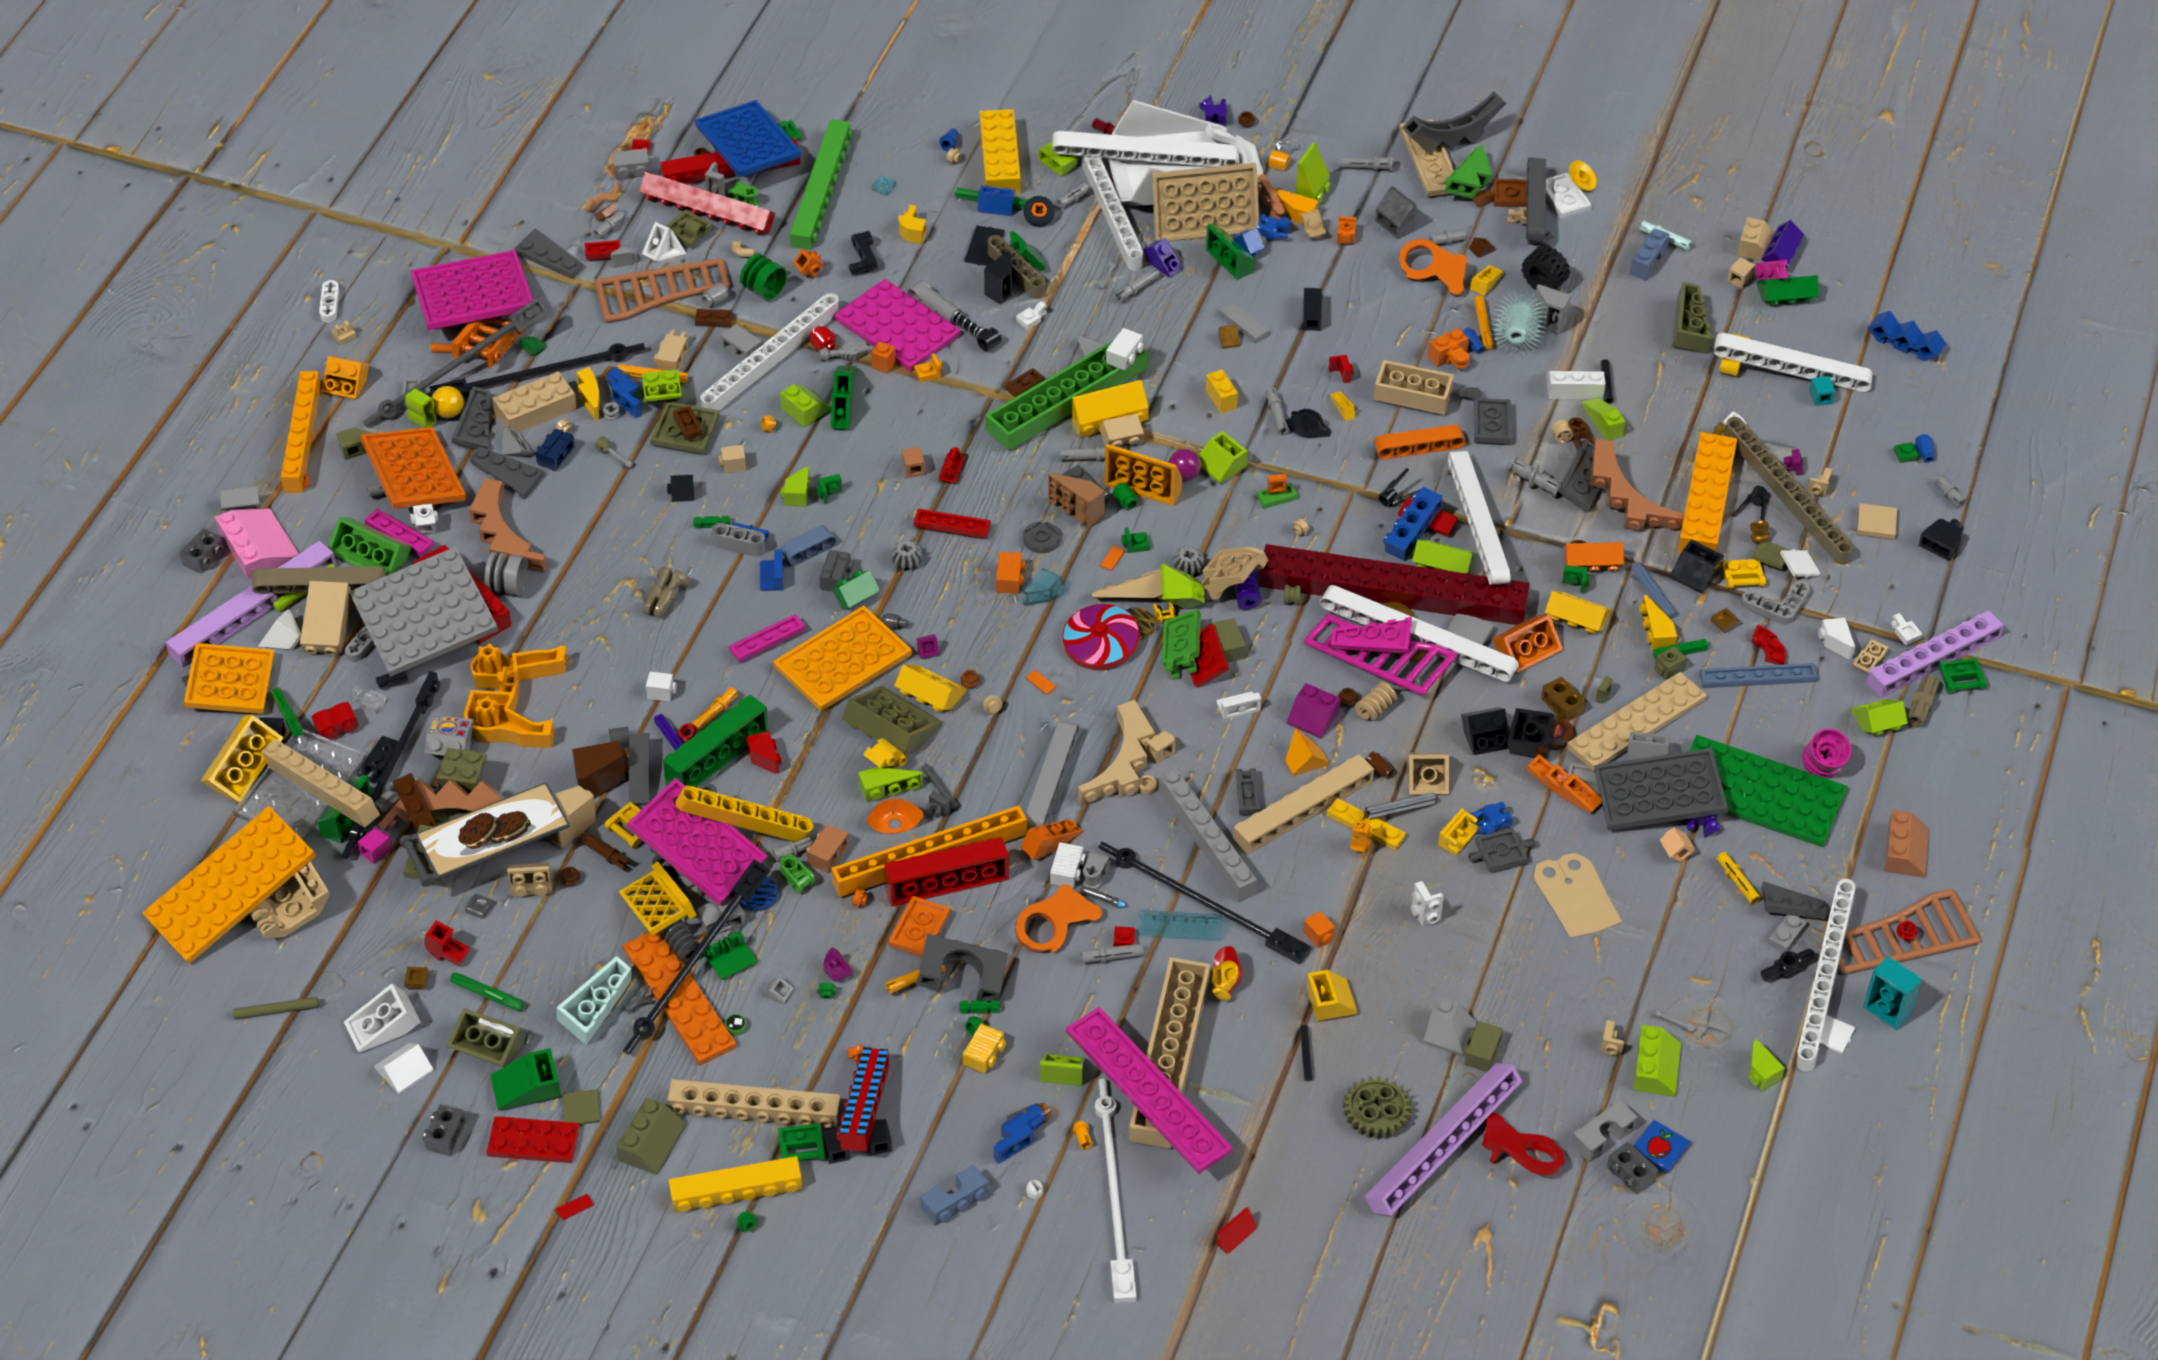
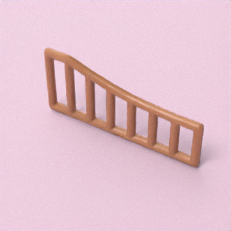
[595,258,731,322]
[1823,889,1981,974]

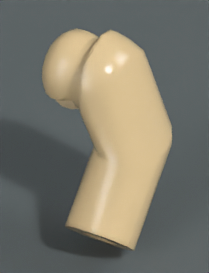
[731,240,754,257]

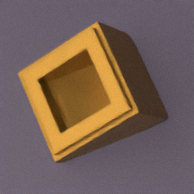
[1218,325,1240,348]

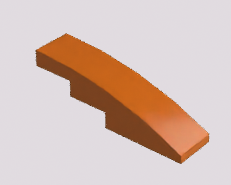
[1525,754,1602,813]

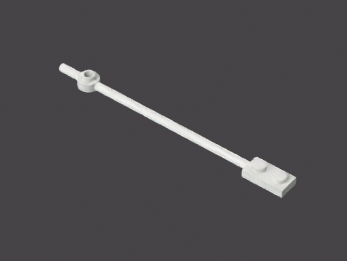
[1095,1079,1136,1303]

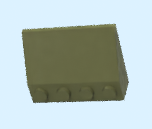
[842,686,943,755]

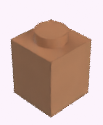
[902,447,925,478]

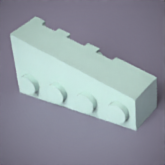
[557,956,631,1046]

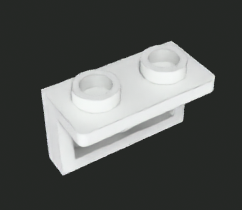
[1411,881,1444,926]

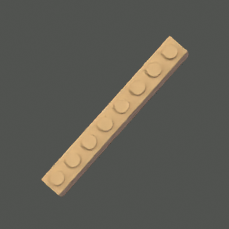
[261,739,380,828]
[1233,754,1374,854]

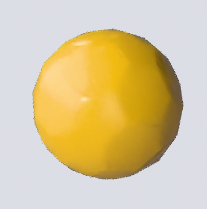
[432,386,464,418]

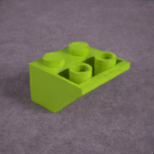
[642,369,682,402]
[1199,431,1248,483]

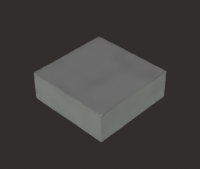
[465,894,493,919]

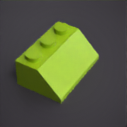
[1412,539,1477,574]
[1633,1025,1681,1097]

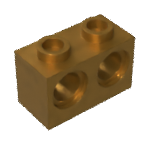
[1541,676,1585,722]

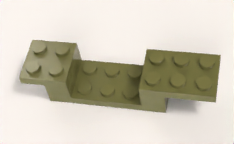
[403,748,487,883]

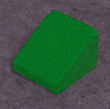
[520,336,546,356]

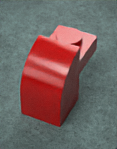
[424,920,470,966]

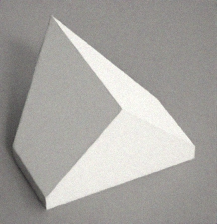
[642,222,687,261]
[258,609,301,650]

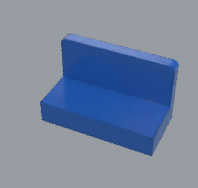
[977,185,1016,216]
[760,550,783,591]

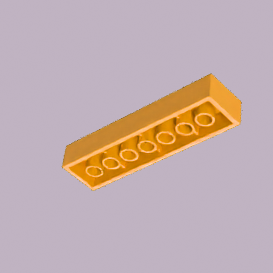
[1677,432,1737,553]

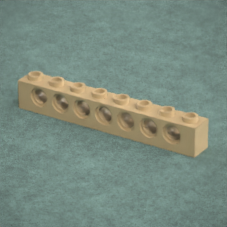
[667,1079,841,1128]

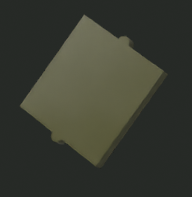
[1752,541,1789,569]
[562,1089,600,1126]

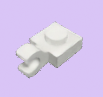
[1016,301,1047,330]
[1890,613,1923,645]

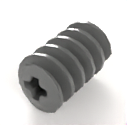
[661,919,699,963]

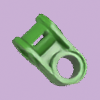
[725,181,760,207]
[780,855,816,894]

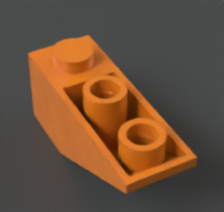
[1021,819,1082,860]

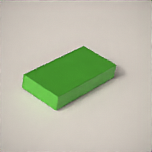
[1256,482,1298,509]

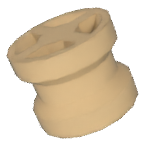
[1551,420,1573,443]

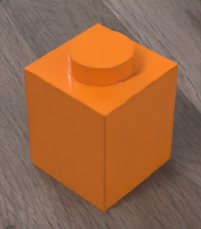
[871,341,896,374]
[1303,911,1335,948]

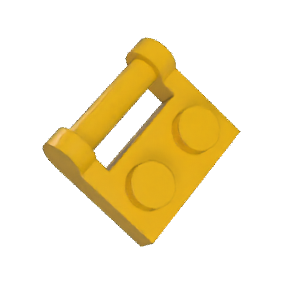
[1722,559,1766,589]
[605,802,642,849]

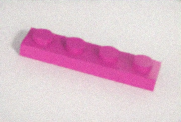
[365,509,434,557]
[729,614,805,663]

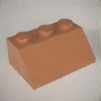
[1884,810,1929,878]

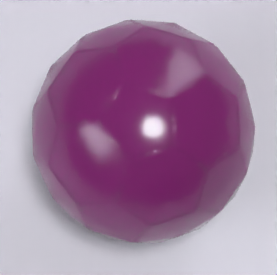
[1168,449,1201,482]

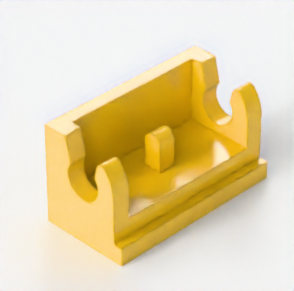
[1438,808,1479,856]

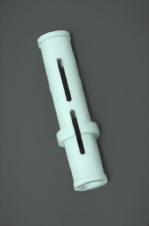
[1639,220,1692,251]

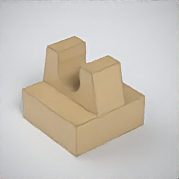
[331,320,357,345]

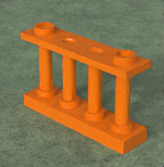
[451,317,526,368]

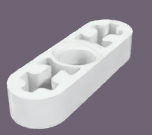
[319,280,340,323]

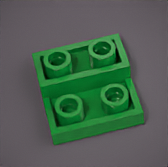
[1009,231,1046,272]

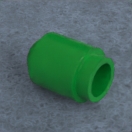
[1112,483,1138,510]

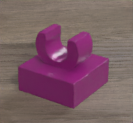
[1784,449,1804,476]
[916,634,939,658]

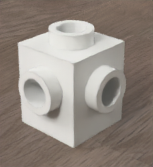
[410,504,438,534]

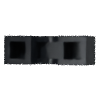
[823,1119,892,1164]

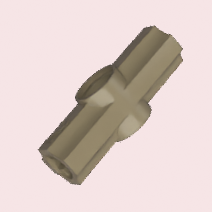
[1907,674,1940,728]

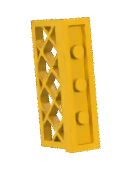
[618,861,697,936]

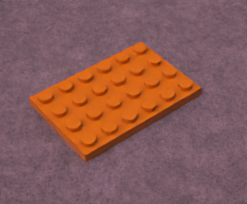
[361,427,466,509]

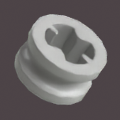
[603,403,620,421]

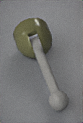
[595,436,633,468]

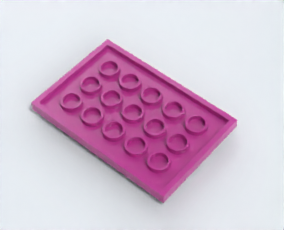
[834,279,961,372]
[626,778,767,905]

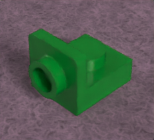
[778,119,802,141]
[816,474,842,504]
[1121,527,1150,553]
[1562,565,1590,593]

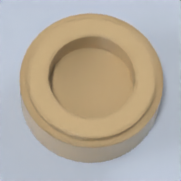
[1139,775,1157,795]

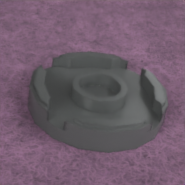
[1023,522,1060,553]

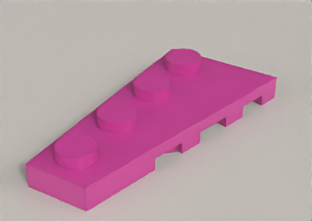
[1331,617,1412,653]

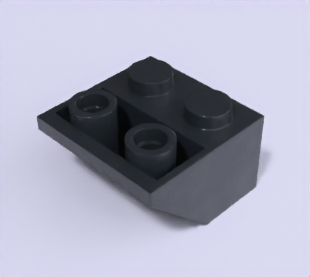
[984,251,1012,305]
[1670,539,1724,594]
[1461,707,1509,754]

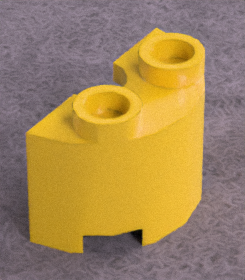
[863,738,907,768]

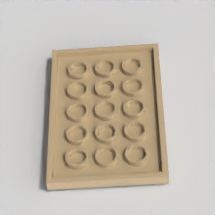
[1152,163,1259,241]

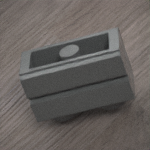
[819,550,854,592]

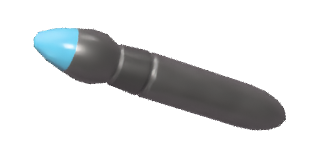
[1080,886,1125,908]

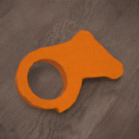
[1399,239,1467,296]
[1014,885,1102,953]

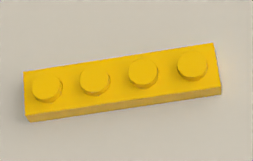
[1326,798,1406,851]

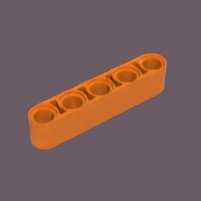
[1374,425,1465,459]

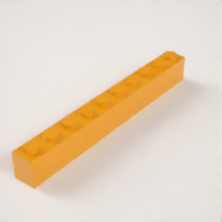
[831,805,1027,897]

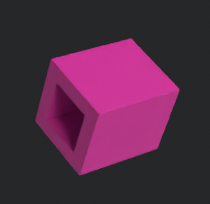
[358,827,392,864]

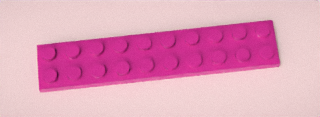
[1066,1007,1233,1174]

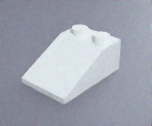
[344,984,421,1053]

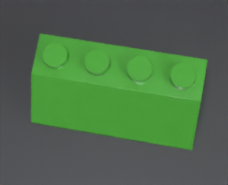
[328,517,412,576]

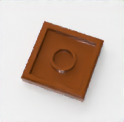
[1493,179,1527,207]

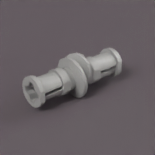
[1507,456,1561,498]

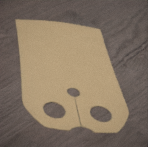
[1534,853,1622,937]

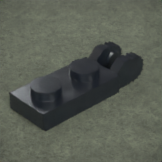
[356,735,398,783]

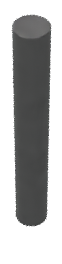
[922,764,958,809]

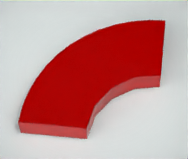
[1751,625,1786,665]

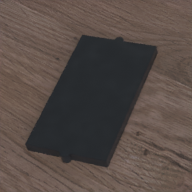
[964,225,1005,266]

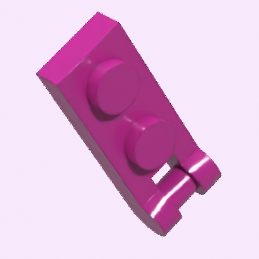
[1755,260,1789,280]

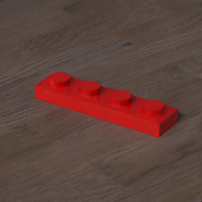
[914,508,991,539]

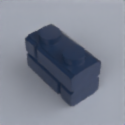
[535,428,575,471]

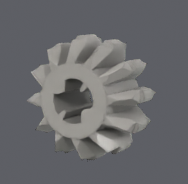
[891,539,923,570]
[1173,545,1205,576]

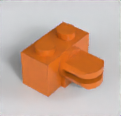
[1427,328,1470,369]

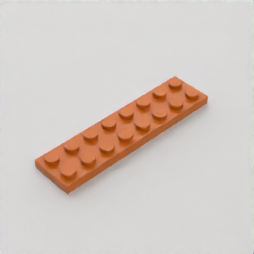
[622,931,737,1066]

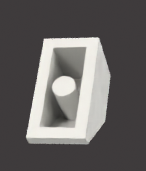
[1818,618,1855,659]

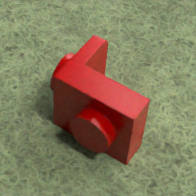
[1328,355,1354,383]

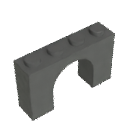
[916,934,1008,1002]

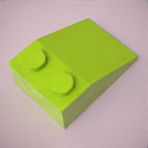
[1296,142,1331,203]

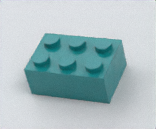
[1863,956,1922,1030]

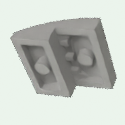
[1447,614,1494,646]

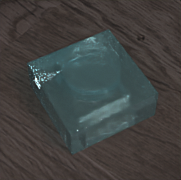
[872,175,896,196]

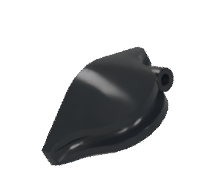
[1286,408,1331,438]

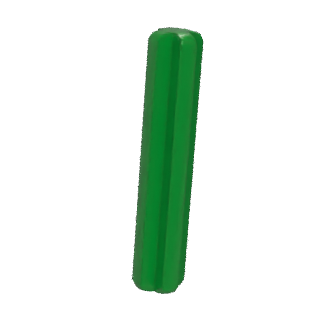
[1653,639,1709,660]

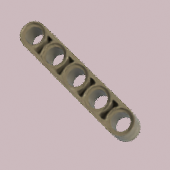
[988,235,1045,299]

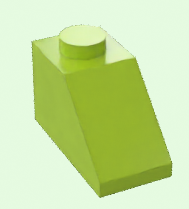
[781,467,810,507]
[1749,1039,1785,1092]

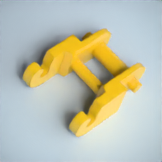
[1152,602,1176,623]

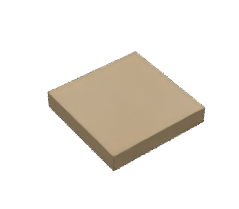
[1857,503,1897,539]

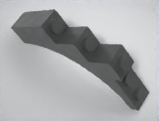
[1402,91,1506,153]

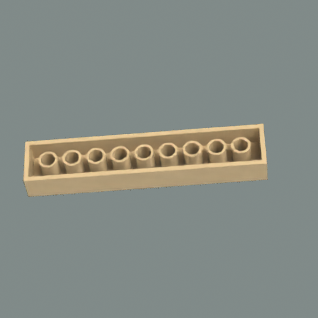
[1129,957,1211,1149]

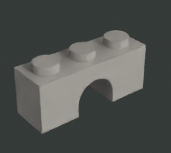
[1571,1100,1638,1162]

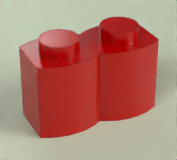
[311,702,359,741]

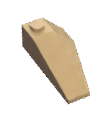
[1092,569,1163,600]

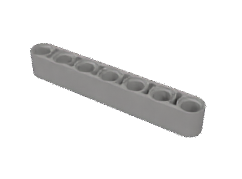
[1025,720,1079,828]

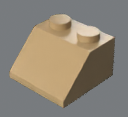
[1738,217,1775,261]
[1407,752,1449,795]

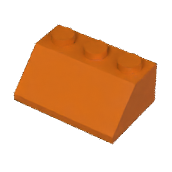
[1492,614,1563,673]

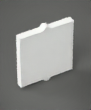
[1780,549,1821,578]
[1810,1015,1855,1054]

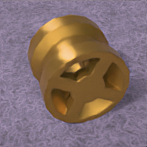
[1750,521,1770,543]

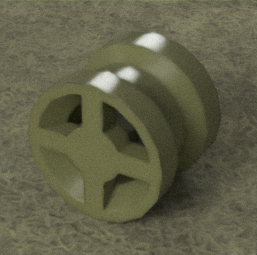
[1284,585,1300,604]

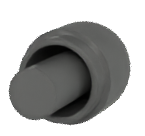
[881,613,908,629]

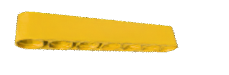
[675,786,814,842]

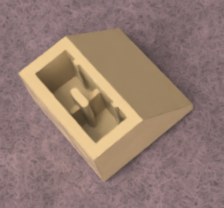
[507,862,553,897]

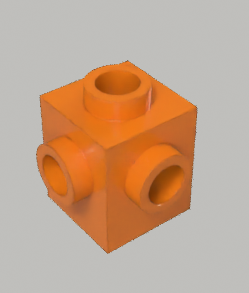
[792,249,825,278]

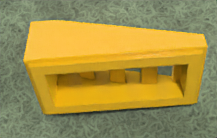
[1470,265,1504,295]

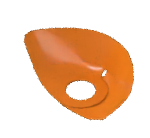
[867,798,924,834]

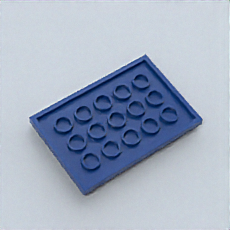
[694,100,802,178]

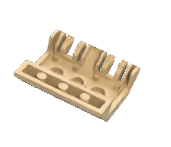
[250,861,330,939]

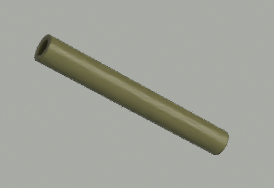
[233,997,319,1019]

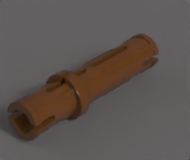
[579,831,632,871]

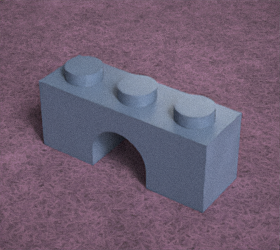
[1630,228,1670,281]
[920,1164,989,1226]

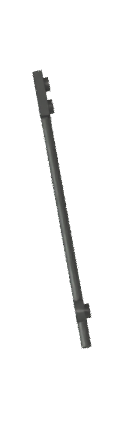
[363,297,548,427]

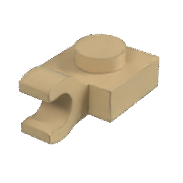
[1507,207,1526,224]

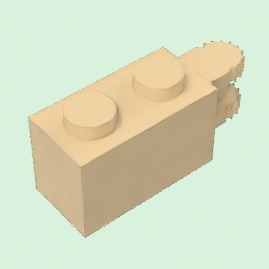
[654,329,688,372]

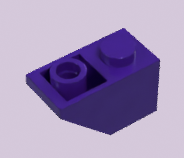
[1143,238,1182,277]

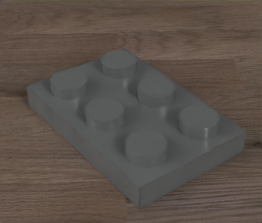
[1474,398,1512,444]

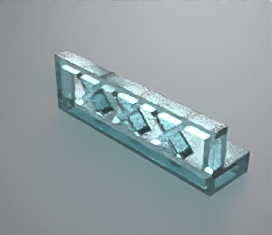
[1138,909,1222,940]

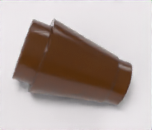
[1365,751,1394,779]

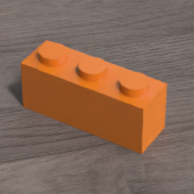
[1563,542,1624,571]

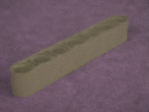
[252,566,386,594]

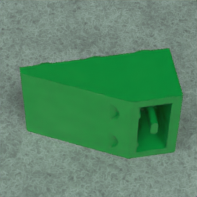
[490,1048,561,1110]

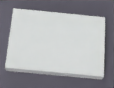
[1546,172,1592,218]

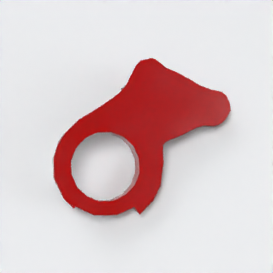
[1482,1112,1565,1176]

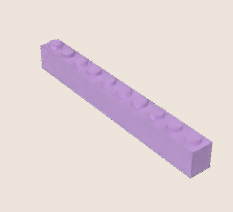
[166,541,336,667]
[1364,1063,1522,1216]

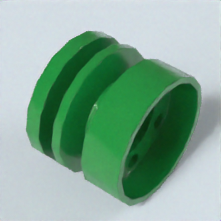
[740,253,787,300]

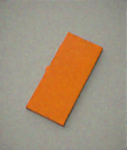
[1100,545,1125,571]
[1025,670,1057,695]

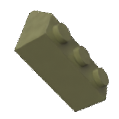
[446,1008,526,1067]
[616,1097,686,1175]

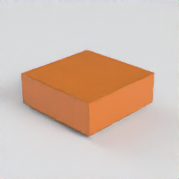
[1267,474,1287,493]

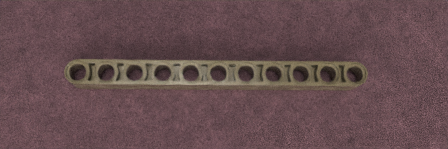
[1725,417,1853,565]

